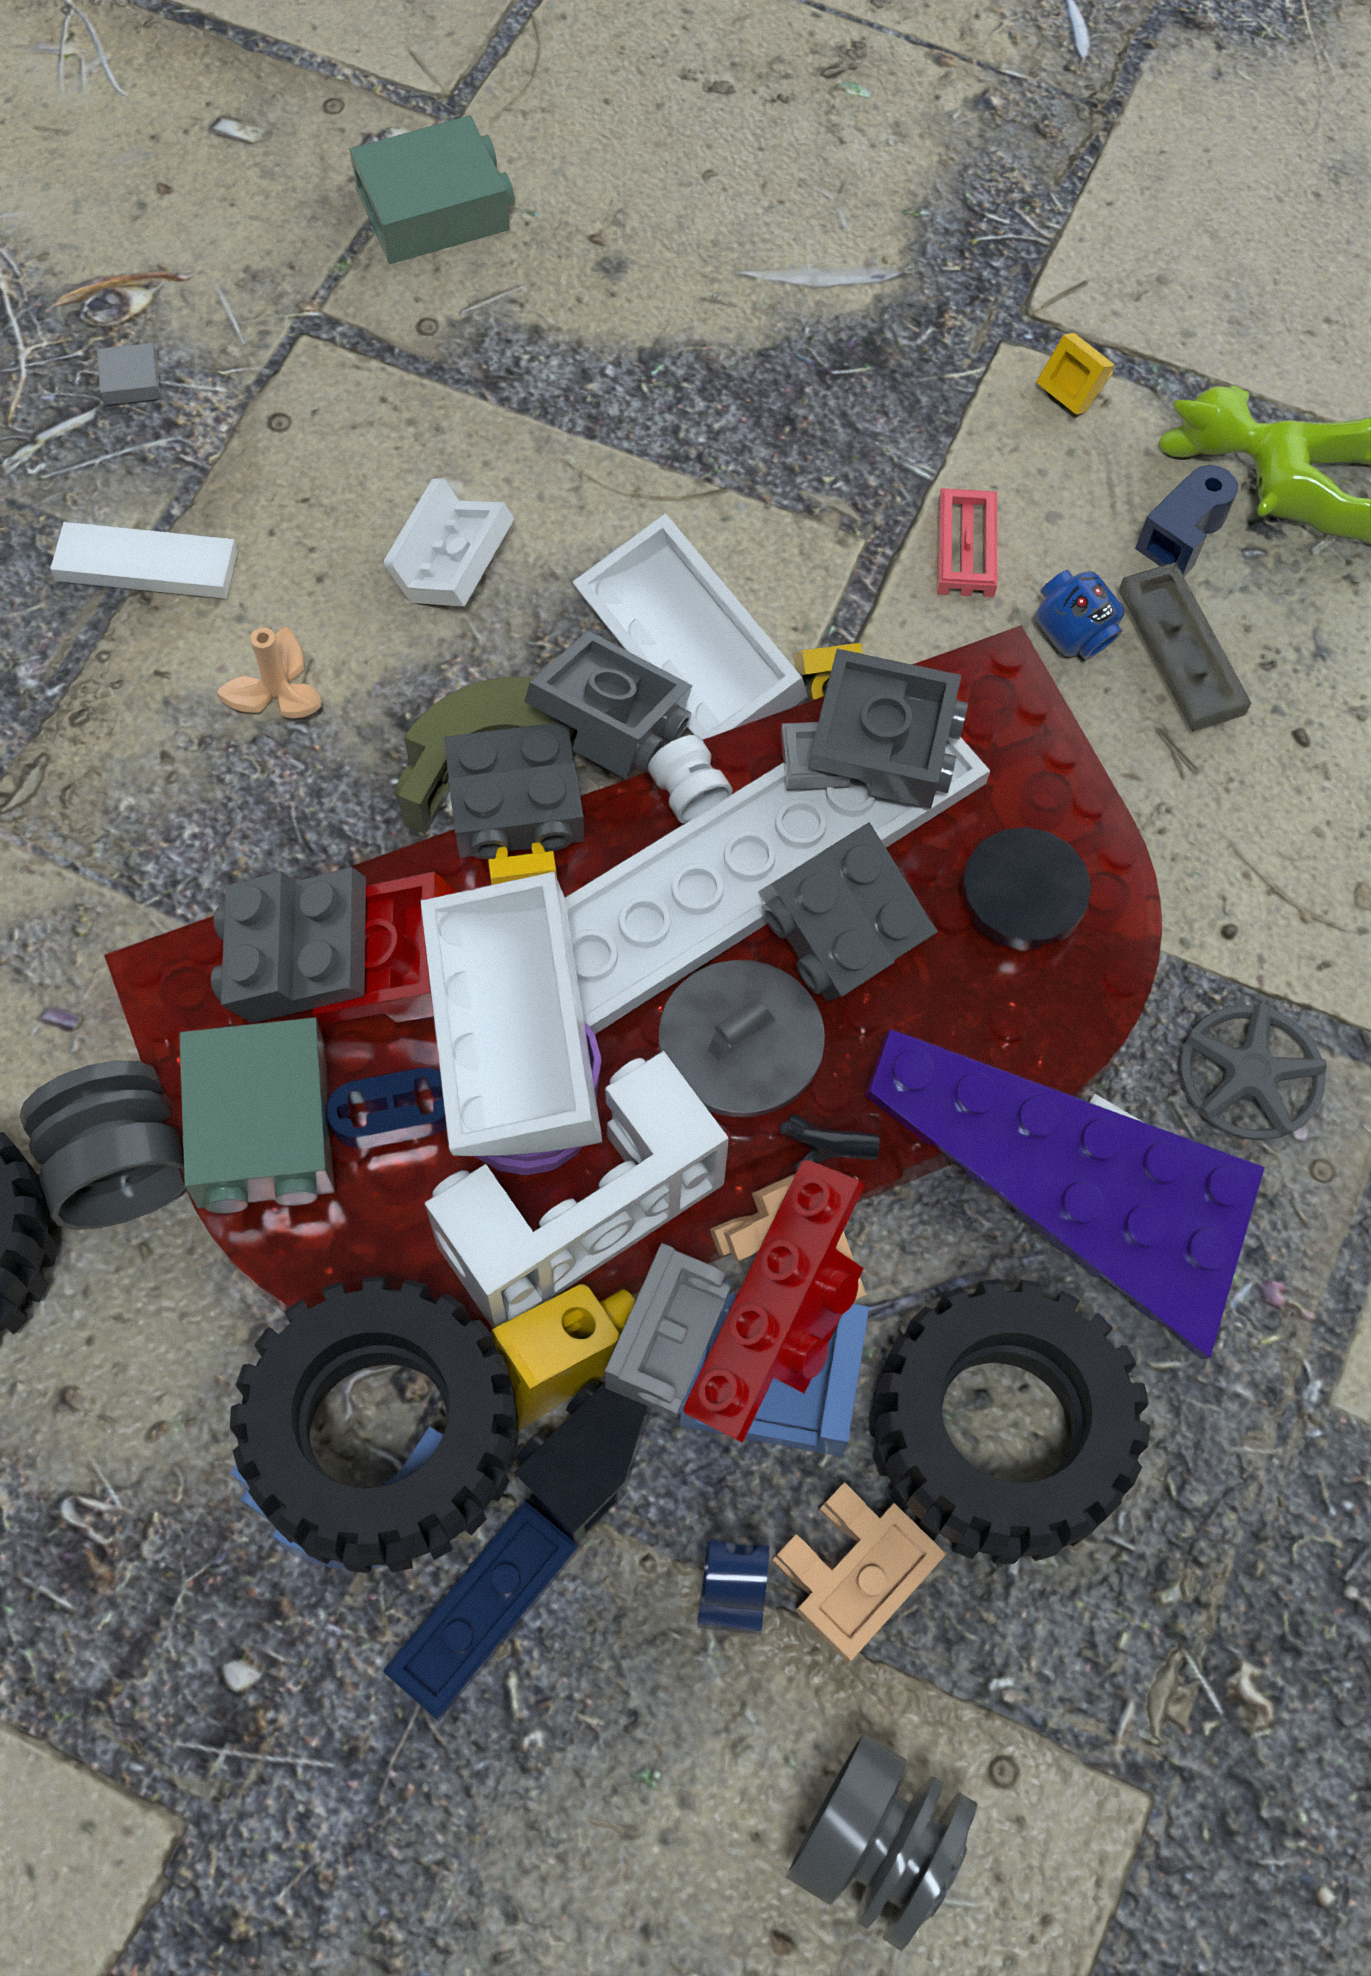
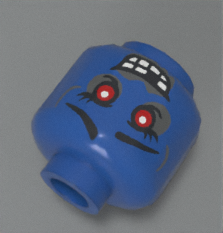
[1036,570,1124,660]

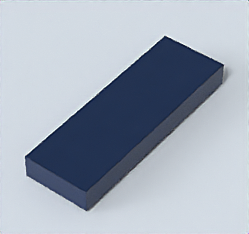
[383,1501,579,1722]

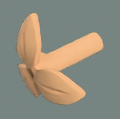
[217,626,322,719]

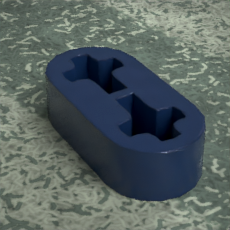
[327,1068,447,1149]

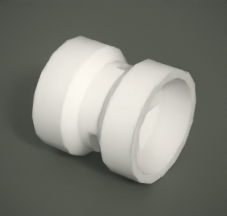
[648,735,733,824]

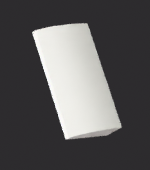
[572,513,808,752]
[421,872,602,1156]

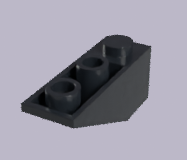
[513,1380,652,1544]

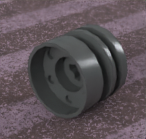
[20,1060,186,1230]
[786,1733,978,1951]

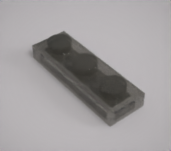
[1119,562,1252,732]

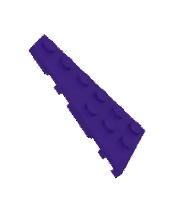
[865,1029,1265,1359]

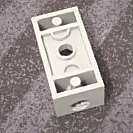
[425,1051,729,1329]

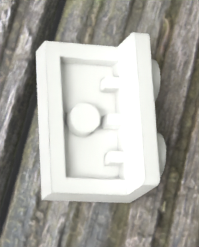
[384,478,515,607]

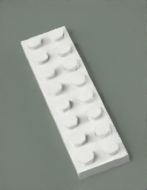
[565,737,990,1034]

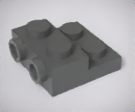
[524,630,693,779]
[808,648,968,808]
[444,722,585,859]
[758,822,937,1002]
[211,867,366,1023]

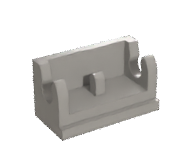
[605,1243,731,1418]

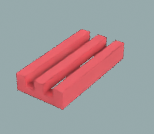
[937,488,997,598]

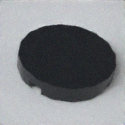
[960,827,1091,951]

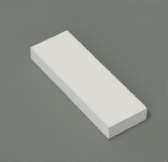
[50,522,238,599]

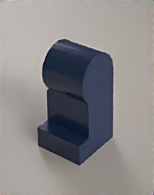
[1135,465,1238,580]
[698,1539,770,1635]

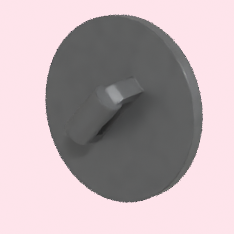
[659,960,825,1117]

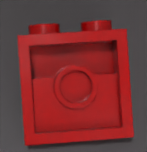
[312,872,458,1024]

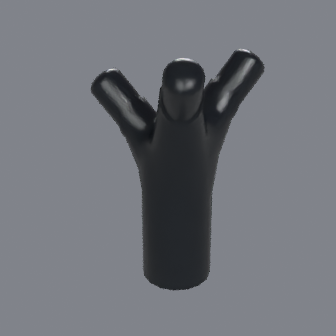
[780,1114,879,1172]

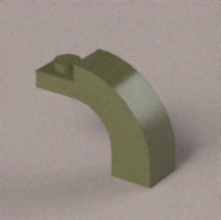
[395,677,578,834]

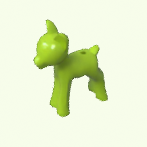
[1159,385,1371,544]

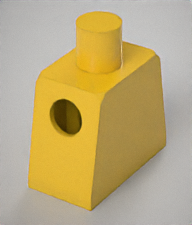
[491,1284,636,1432]

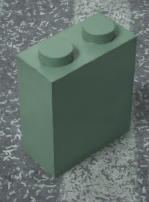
[349,115,515,264]
[179,1017,335,1213]

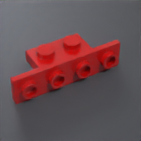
[683,1160,865,1443]

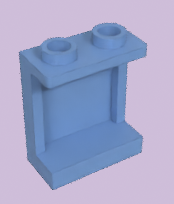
[680,1293,869,1457]

